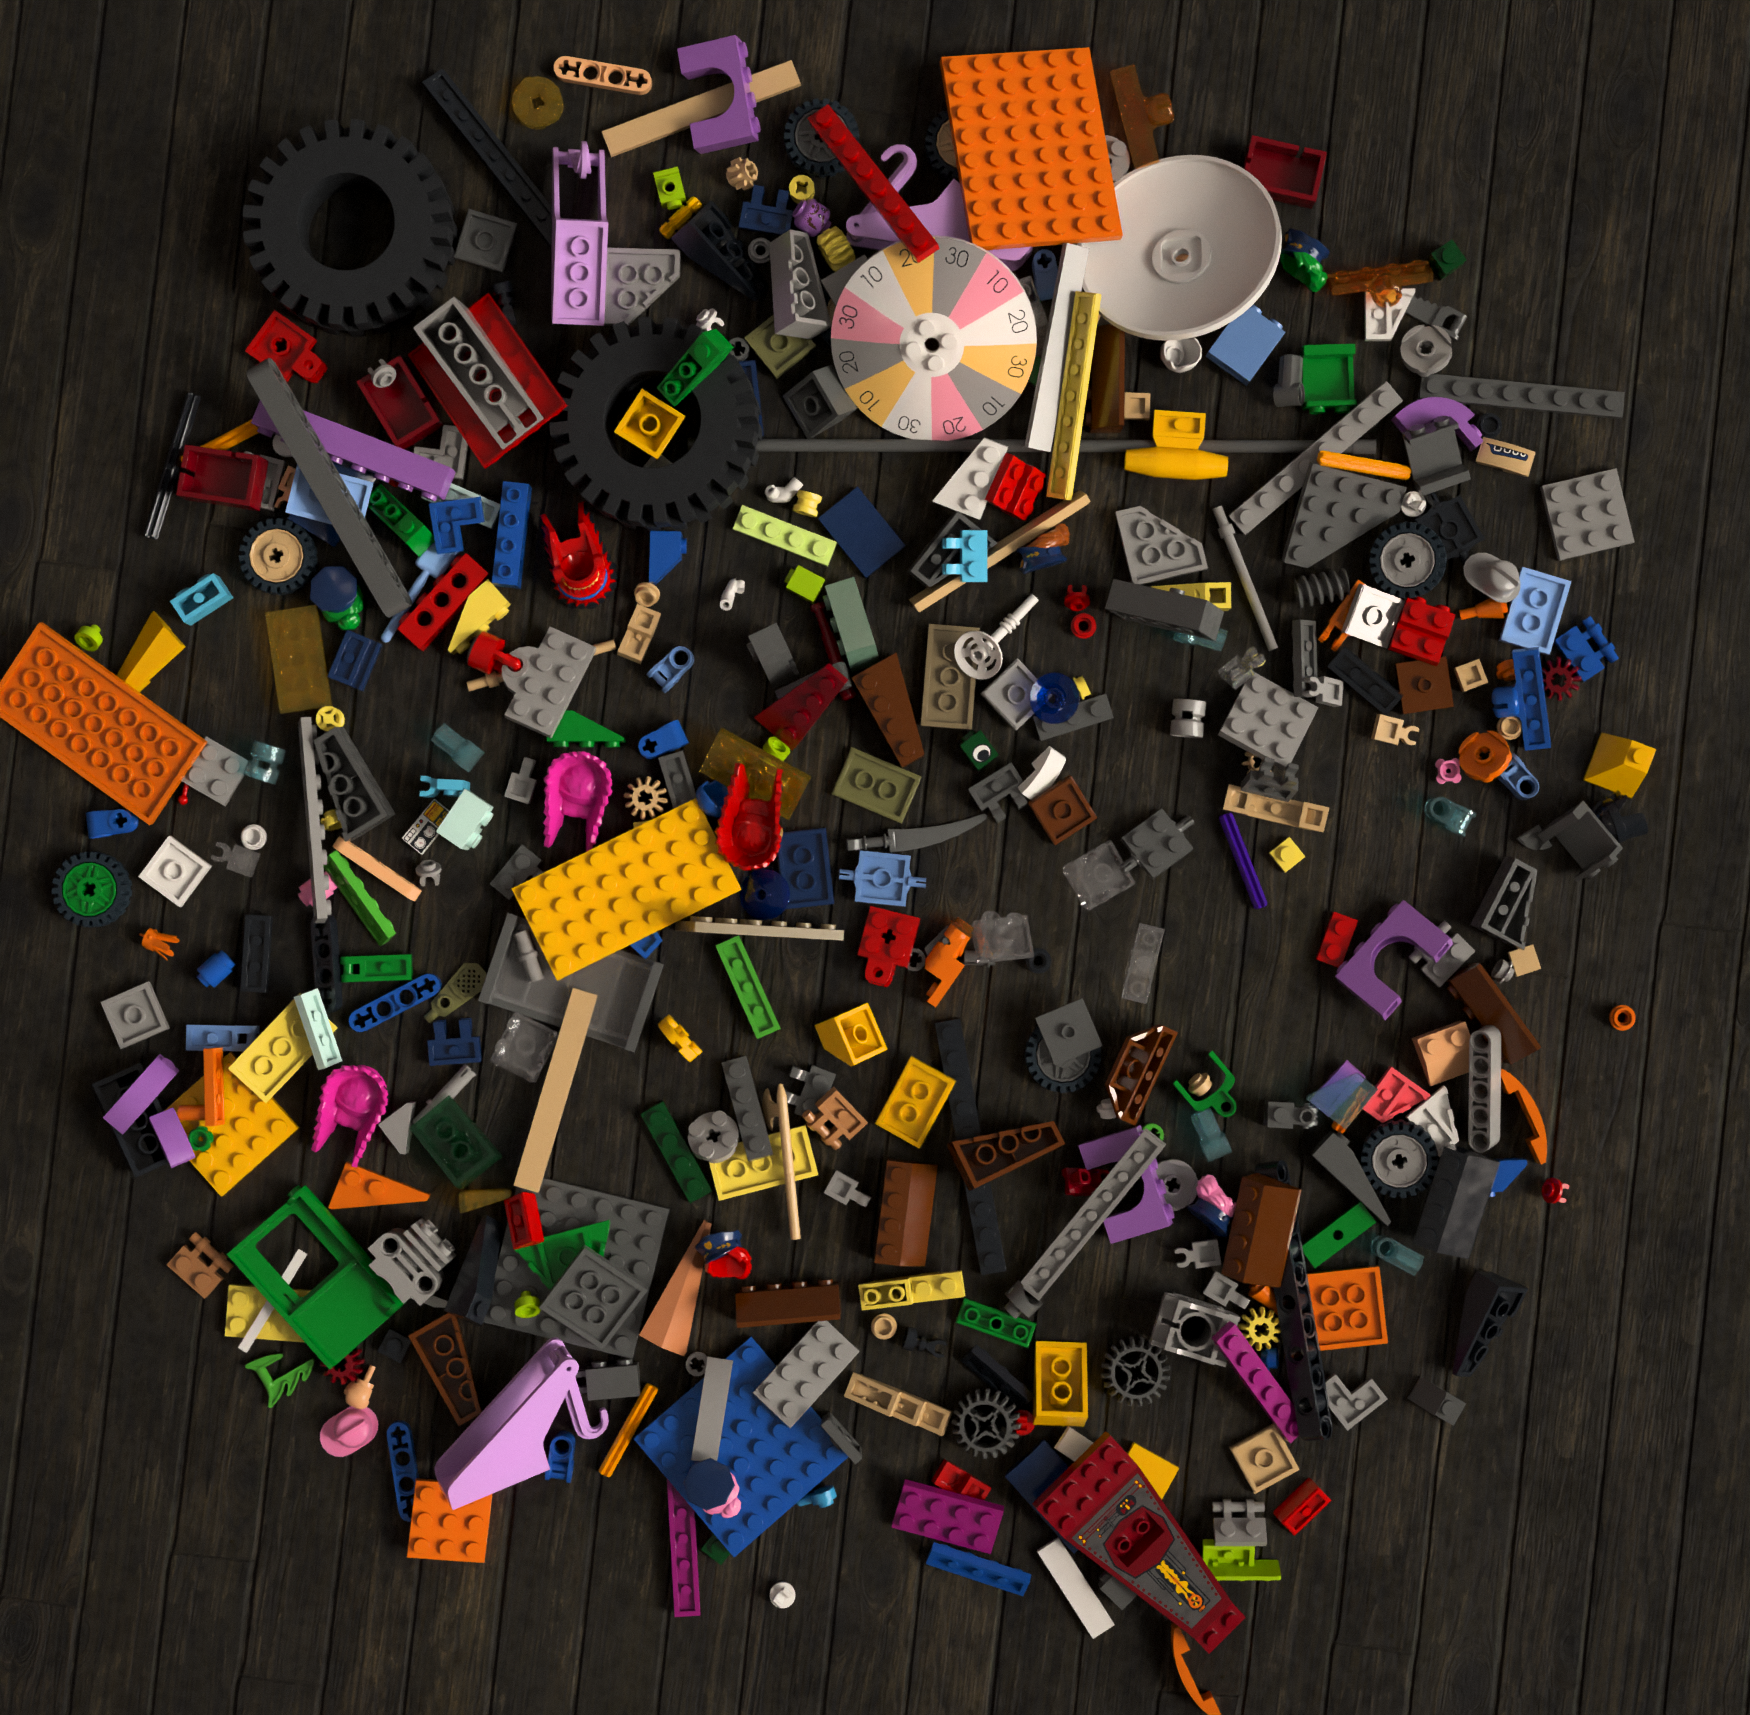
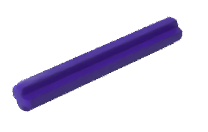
[1219,812,1267,909]

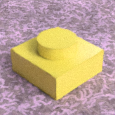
[1269,837,1305,873]

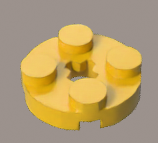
[658,1014,702,1062]

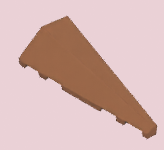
[639,1220,712,1356]

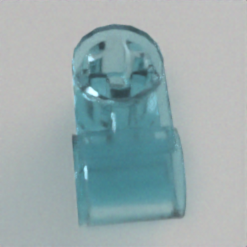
[1424,797,1477,837]

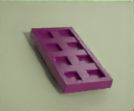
[892,1479,1004,1554]

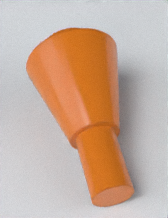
[1459,598,1508,620]
[1248,1284,1278,1316]

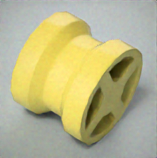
[789,175,815,204]
[793,490,822,517]
[316,706,345,732]

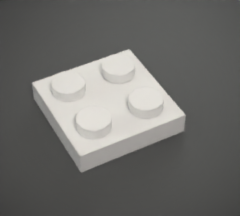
[138,836,212,907]

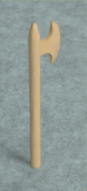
[762,1083,801,1240]

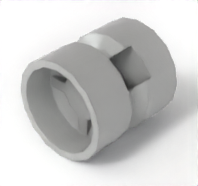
[1170,699,1206,738]

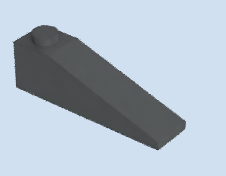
[1309,1131,1391,1226]

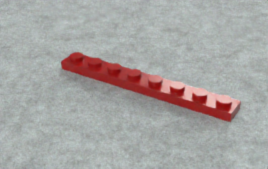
[807,104,940,263]

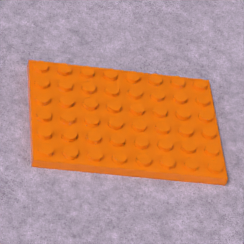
[940,47,1123,250]

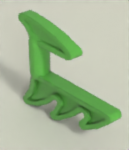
[245,1353,315,1408]

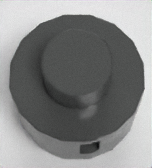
[1004,1279,1043,1319]

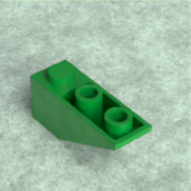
[657,329,734,406]
[368,484,435,557]
[547,711,626,748]

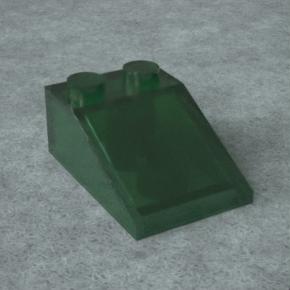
[410,1095,503,1189]

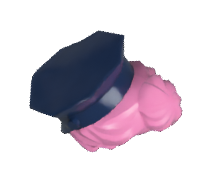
[1186,1174,1236,1237]
[684,1458,741,1518]

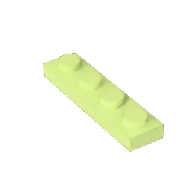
[733,505,837,567]

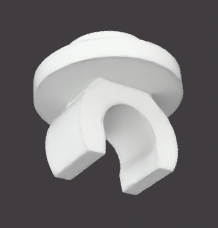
[696,308,724,332]
[1401,491,1426,517]
[770,1582,795,1608]

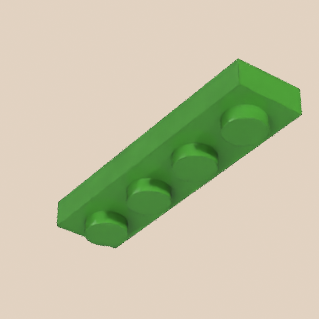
[323,850,396,946]
[716,935,781,1039]

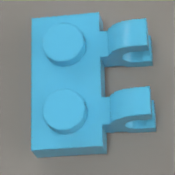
[942,530,987,582]
[420,776,470,798]

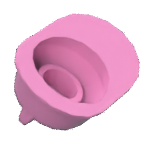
[320,1406,378,1457]

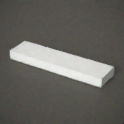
[1037,1537,1114,1639]

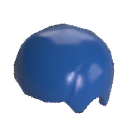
[696,780,728,818]

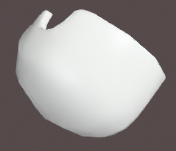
[1160,337,1202,373]

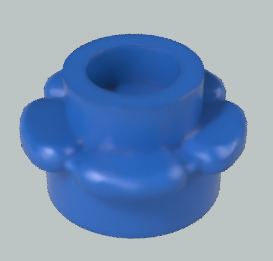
[1261,1348,1279,1371]

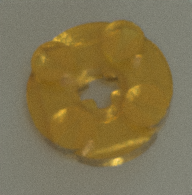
[512,76,564,129]

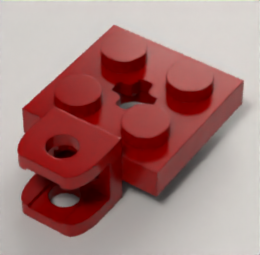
[245,310,327,383]
[857,906,921,987]

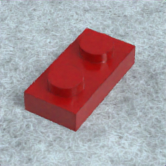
[1315,912,1358,968]

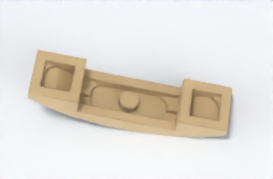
[1223,784,1329,833]

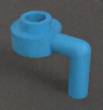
[796,1485,837,1508]

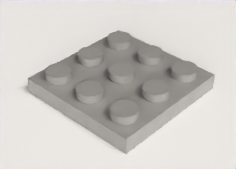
[1540,468,1634,561]
[1218,671,1319,771]

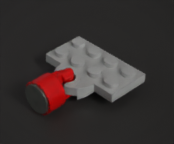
[467,627,596,739]

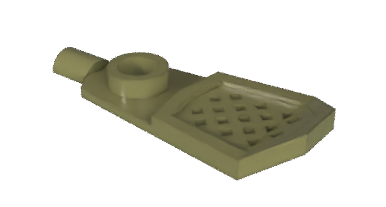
[424,963,487,1024]

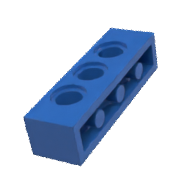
[492,481,532,589]

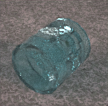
[243,740,286,785]

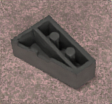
[1470,857,1537,950]

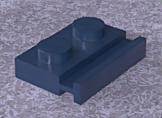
[327,630,383,691]

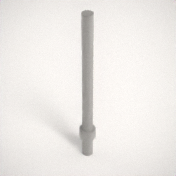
[1212,506,1278,651]

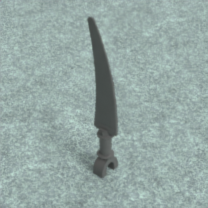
[846,814,987,852]

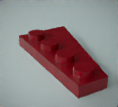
[754,663,848,751]

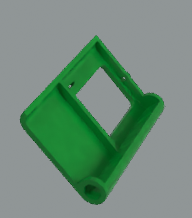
[227,1185,408,1370]

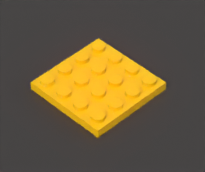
[164,1052,300,1197]

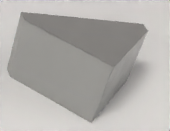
[378,1101,416,1154]

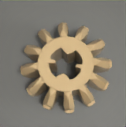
[624,776,668,820]

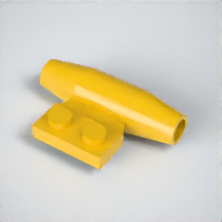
[1124,410,1228,480]

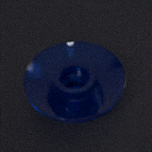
[1029,673,1079,724]
[740,869,790,920]

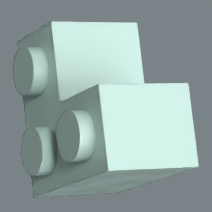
[436,789,494,850]

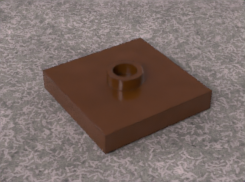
[1394,656,1454,715]
[1028,775,1097,845]

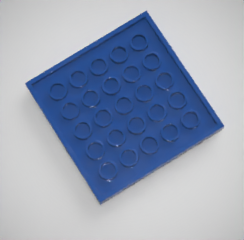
[634,1336,848,1557]

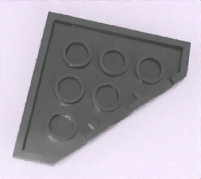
[1281,462,1407,568]

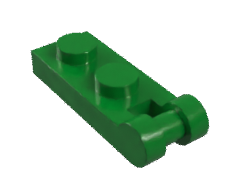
[340,954,413,982]

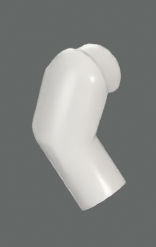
[720,578,745,611]

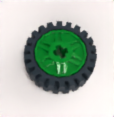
[52,852,132,927]

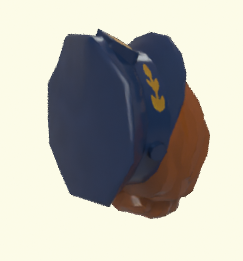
[1016,523,1070,574]

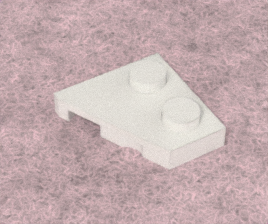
[1364,288,1415,341]
[1405,1086,1459,1157]

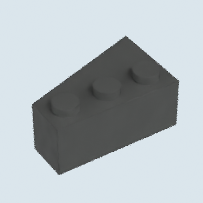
[906,511,998,587]
[746,623,800,689]

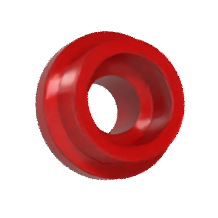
[1071,613,1096,639]

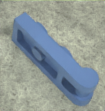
[186,1024,260,1051]

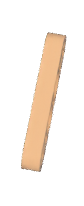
[554,56,652,95]
[332,836,422,902]

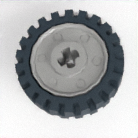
[1370,522,1447,598]
[1361,1119,1438,1198]

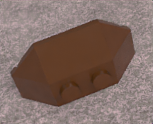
[1105,1024,1178,1126]

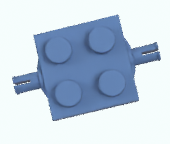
[839,850,926,907]

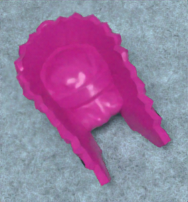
[543,751,612,852]
[311,1065,389,1168]

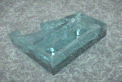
[1306,1072,1378,1129]

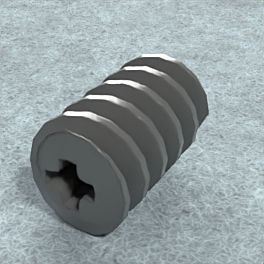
[1294,568,1350,608]

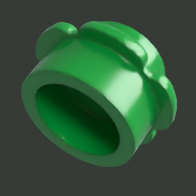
[188,1126,214,1151]

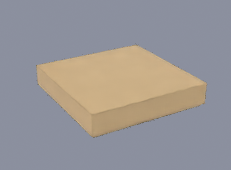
[1229,1424,1300,1494]

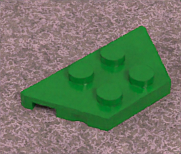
[514,1219,611,1289]

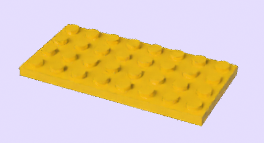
[512,798,742,981]

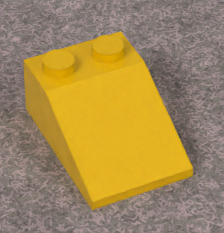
[1033,1341,1088,1427]

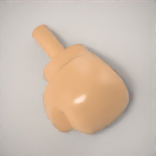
[344,1365,376,1409]

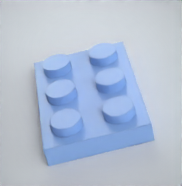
[285,464,374,525]
[1499,567,1571,655]

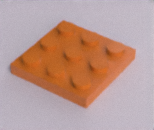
[1307,1265,1388,1351]
[407,1478,492,1563]

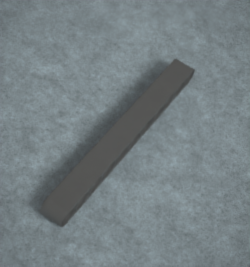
[246,358,412,618]

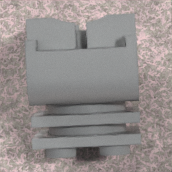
[368,1218,457,1306]
[1149,1292,1240,1367]

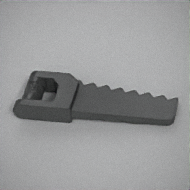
[1392,287,1467,341]

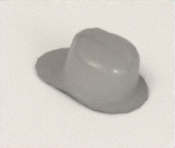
[1463,553,1520,603]

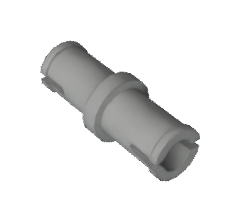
[513,929,544,983]

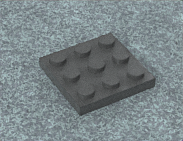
[539,1245,648,1350]

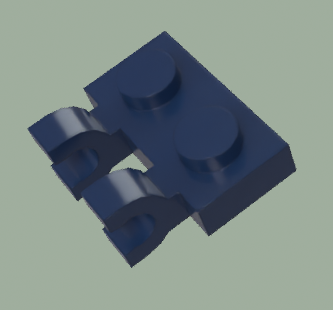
[739,185,793,236]
[427,1018,482,1066]

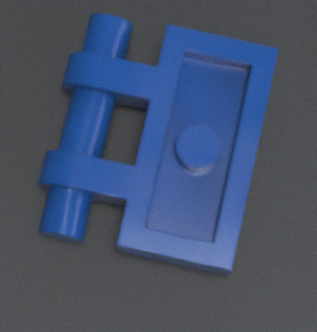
[1554,616,1619,683]

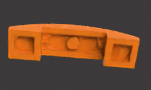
[1501,1068,1547,1165]
[1171,1623,1221,1715]

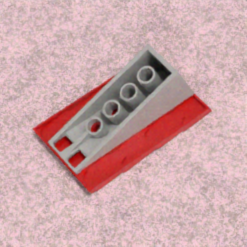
[408,293,567,469]

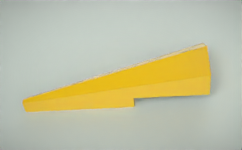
[117,611,186,692]

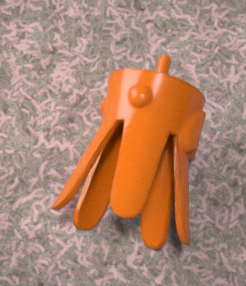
[139,928,180,960]

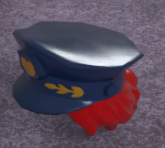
[695,1230,752,1279]

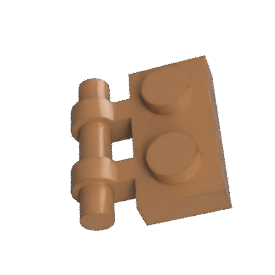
[802,1087,868,1150]
[167,1232,234,1299]

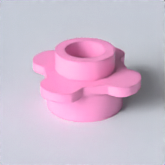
[1435,758,1462,784]

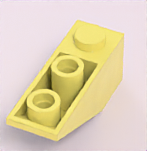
[448,579,511,655]
[1151,582,1231,611]

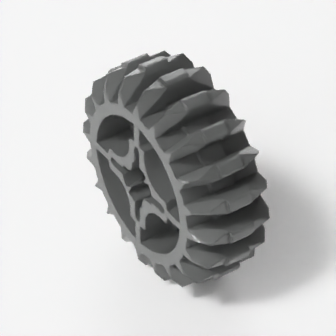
[1101,1336,1170,1406]
[952,1388,1022,1459]

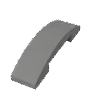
[691,1356,733,1461]

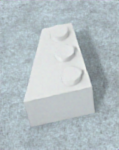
[933,438,1008,520]

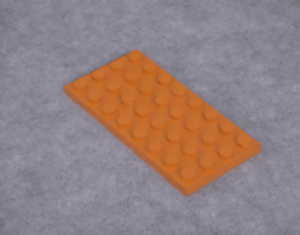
[0,622,207,825]

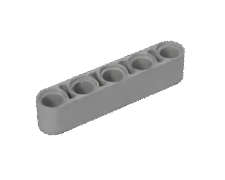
[1468,1025,1501,1153]

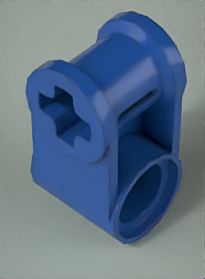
[638,720,689,759]
[86,809,139,839]
[545,1431,576,1483]

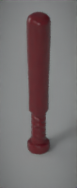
[810,602,856,701]

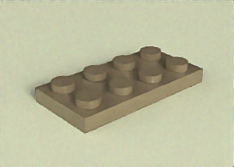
[921,624,980,730]

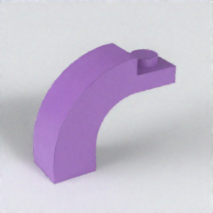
[1391,397,1483,451]
[103,1054,179,1135]

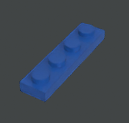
[926,1542,1032,1596]

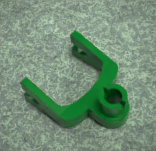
[1173,1051,1236,1117]

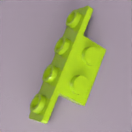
[1202,1539,1281,1581]

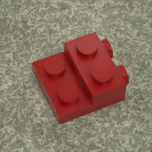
[985,453,1046,521]
[1388,597,1456,666]

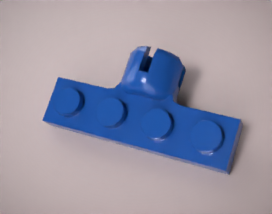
[1492,647,1551,751]

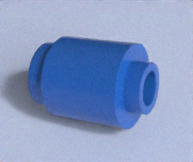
[197,950,236,988]

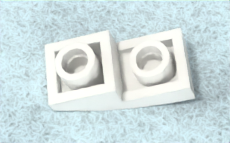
[1018,746,1066,800]
[1054,1426,1093,1462]

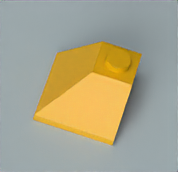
[614,389,685,460]
[1583,733,1656,799]
[814,1003,888,1066]

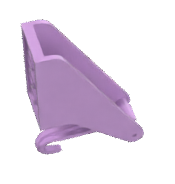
[551,141,608,326]
[846,144,1033,272]
[435,1337,609,1510]

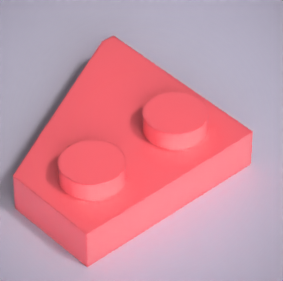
[1360,1066,1431,1123]

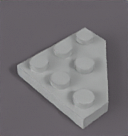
[604,248,681,326]
[1115,506,1208,585]

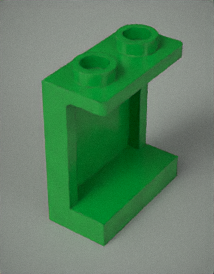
[1300,344,1357,414]

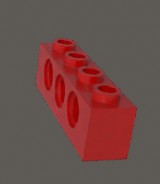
[397,553,492,651]

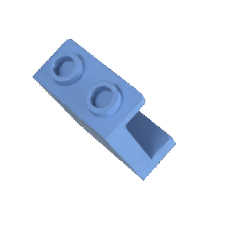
[1206,304,1285,386]

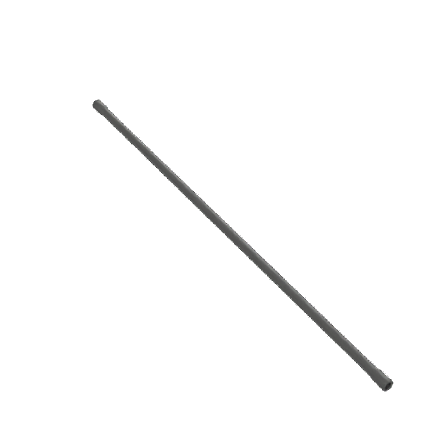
[688,437,1376,454]

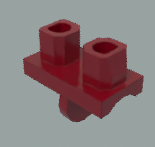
[1062,1168,1109,1197]

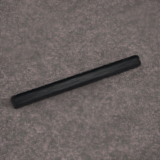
[143,393,201,540]

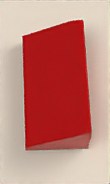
[504,1192,544,1249]
[1273,1478,1331,1536]

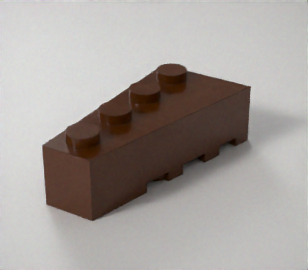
[852,653,924,768]

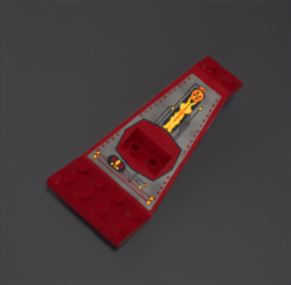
[1032,1431,1246,1654]

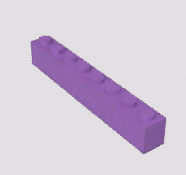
[251,400,456,501]

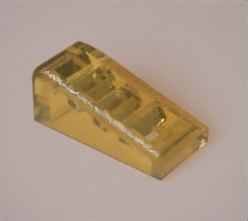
[459,1188,514,1213]

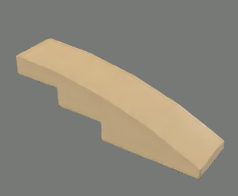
[844,1372,953,1436]

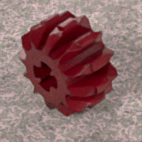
[1542,657,1582,701]
[320,1348,365,1385]

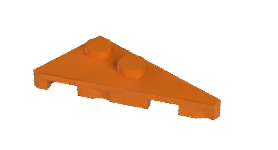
[328,1161,431,1209]

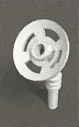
[954,594,1039,679]

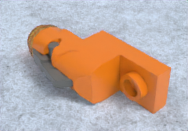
[925,917,975,1008]

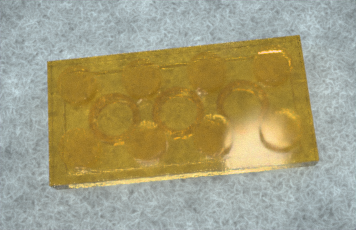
[265,605,332,714]
[700,728,811,820]

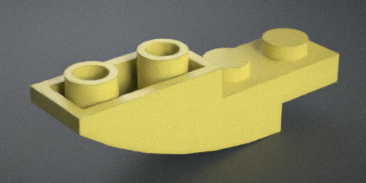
[858,1270,966,1310]

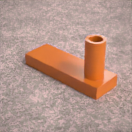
[177,1047,225,1126]

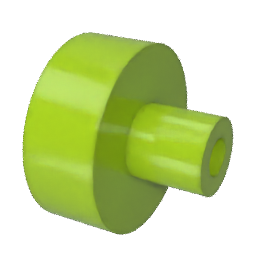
[75,624,103,651]
[763,737,790,763]
[514,1291,541,1318]

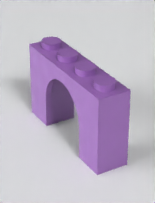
[677,35,761,154]
[1335,900,1453,1020]
[1079,1125,1174,1244]

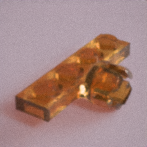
[1110,64,1175,169]
[1327,260,1433,308]

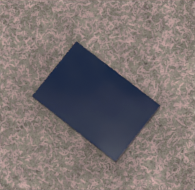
[818,486,905,578]
[777,828,834,910]

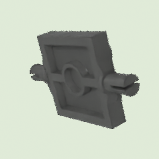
[1119,809,1194,880]

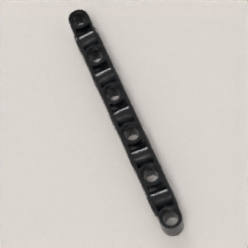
[1255,1160,1332,1441]

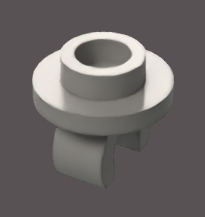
[368,359,396,388]
[416,860,442,886]

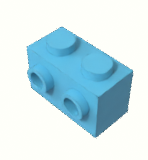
[170,573,233,625]

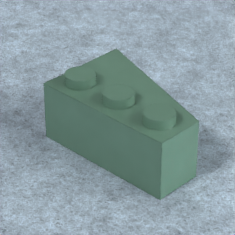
[823,577,880,673]

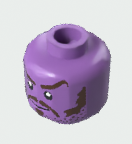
[792,198,831,237]

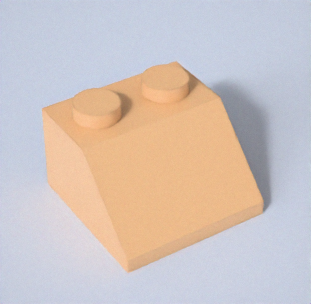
[1412,1021,1471,1086]

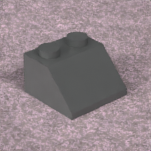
[783,365,857,439]

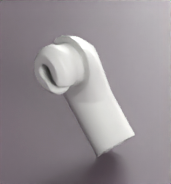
[765,477,803,503]

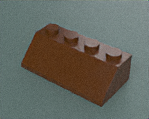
[1085,324,1125,433]
[1446,963,1541,1064]
[874,1158,938,1267]
[1221,1173,1302,1288]
[736,1278,841,1328]

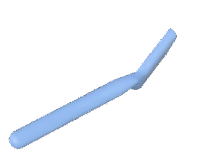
[381,542,459,643]

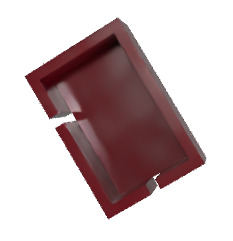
[1243,135,1327,209]
[356,355,444,450]
[176,445,269,511]

